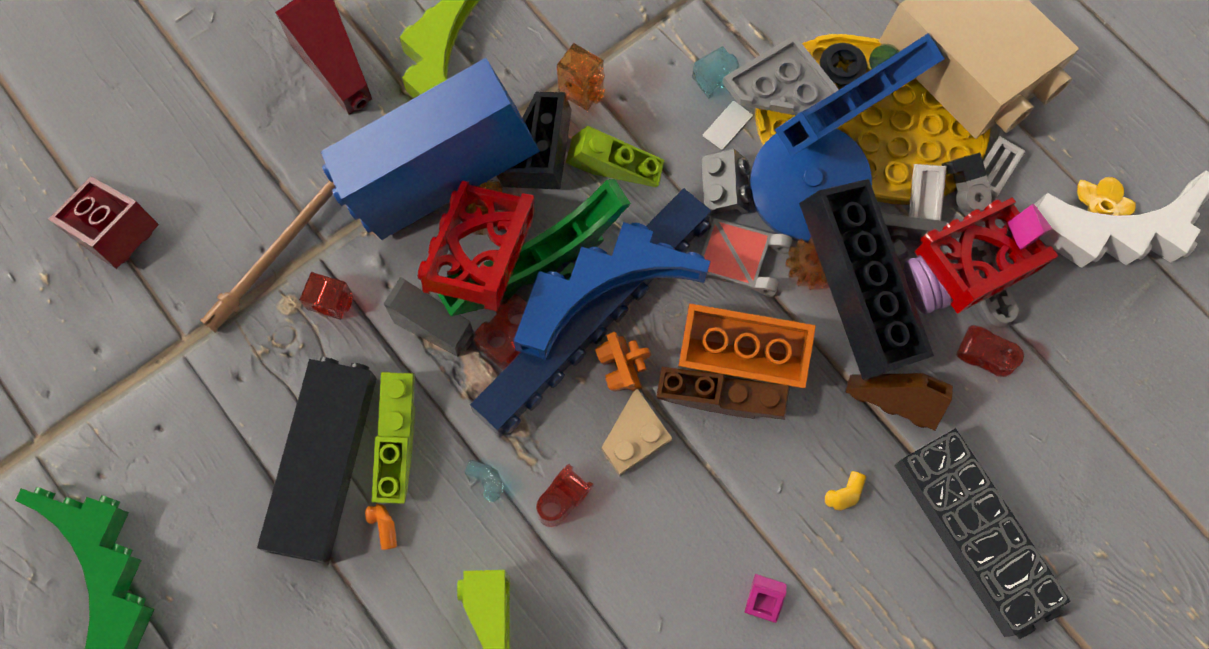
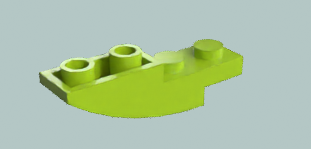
[372,372,416,504]

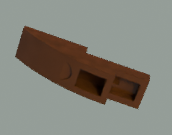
[656,367,790,420]

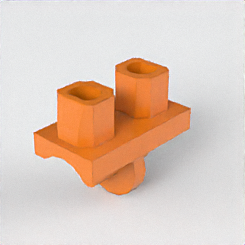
[595,332,651,392]

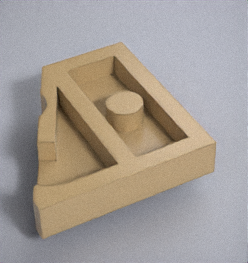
[602,389,672,476]

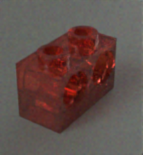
[474,294,527,370]

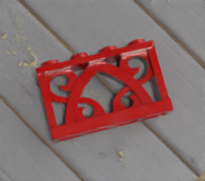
[417,181,534,311]
[914,197,1058,314]

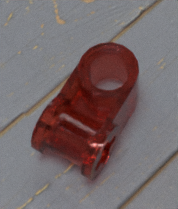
[956,325,1024,377]
[536,464,594,527]

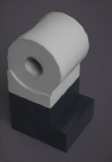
[941,153,992,212]

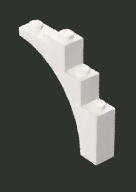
[1035,171,1209,268]

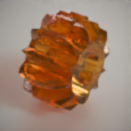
[785,237,827,290]

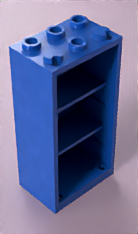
[321,58,540,240]

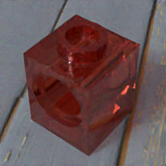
[299,272,353,320]

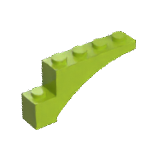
[399,0,480,98]

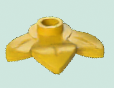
[1077,177,1136,216]

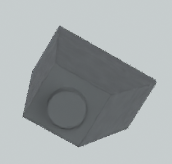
[384,277,474,357]

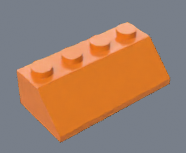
[678,303,816,388]

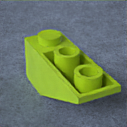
[566,126,664,187]

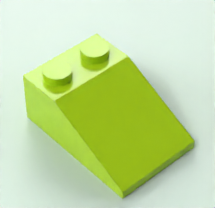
[457,570,510,649]

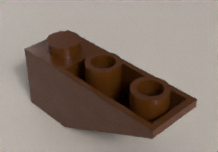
[845,373,953,431]

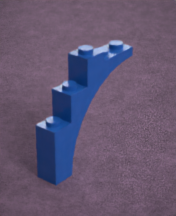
[775,33,945,156]
[513,222,710,360]

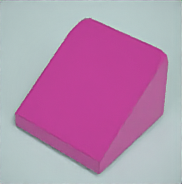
[1008,204,1053,249]
[744,574,786,623]

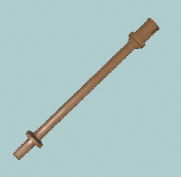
[200,180,336,333]

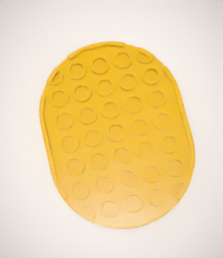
[755,34,990,205]

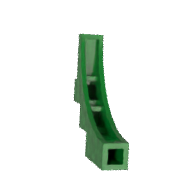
[437,179,631,316]
[15,487,154,649]

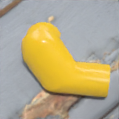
[825,471,866,511]

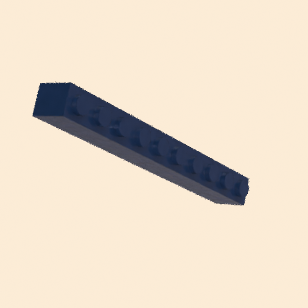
[470,188,711,437]

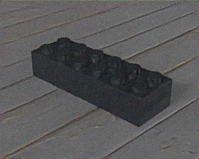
[799,179,934,380]

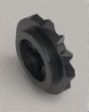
[819,43,867,87]

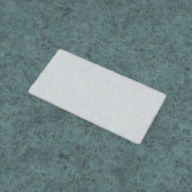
[703,101,753,150]

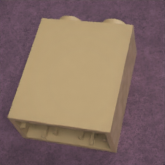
[879,0,1079,139]

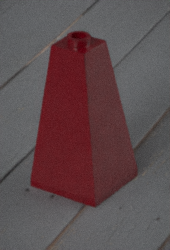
[275,0,372,115]

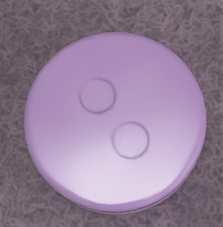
[904,256,951,314]

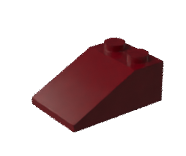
[48,176,159,269]

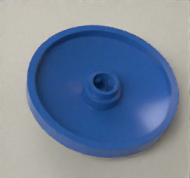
[750,128,872,243]

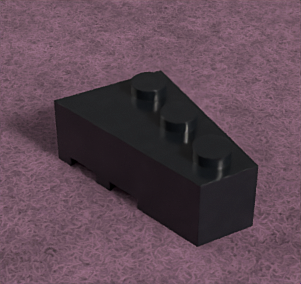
[497,91,572,189]

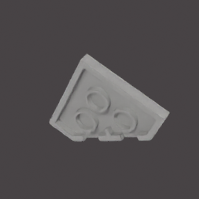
[722,35,839,115]

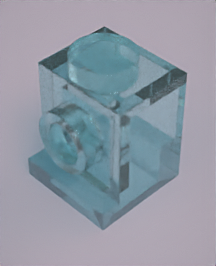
[692,46,740,99]

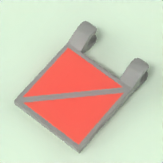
[701,218,792,297]

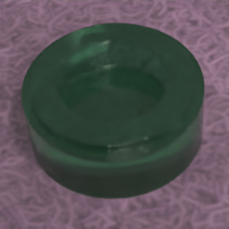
[869,44,899,69]

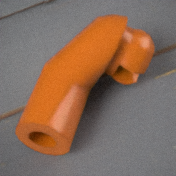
[365,504,397,550]

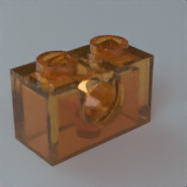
[557,43,605,111]

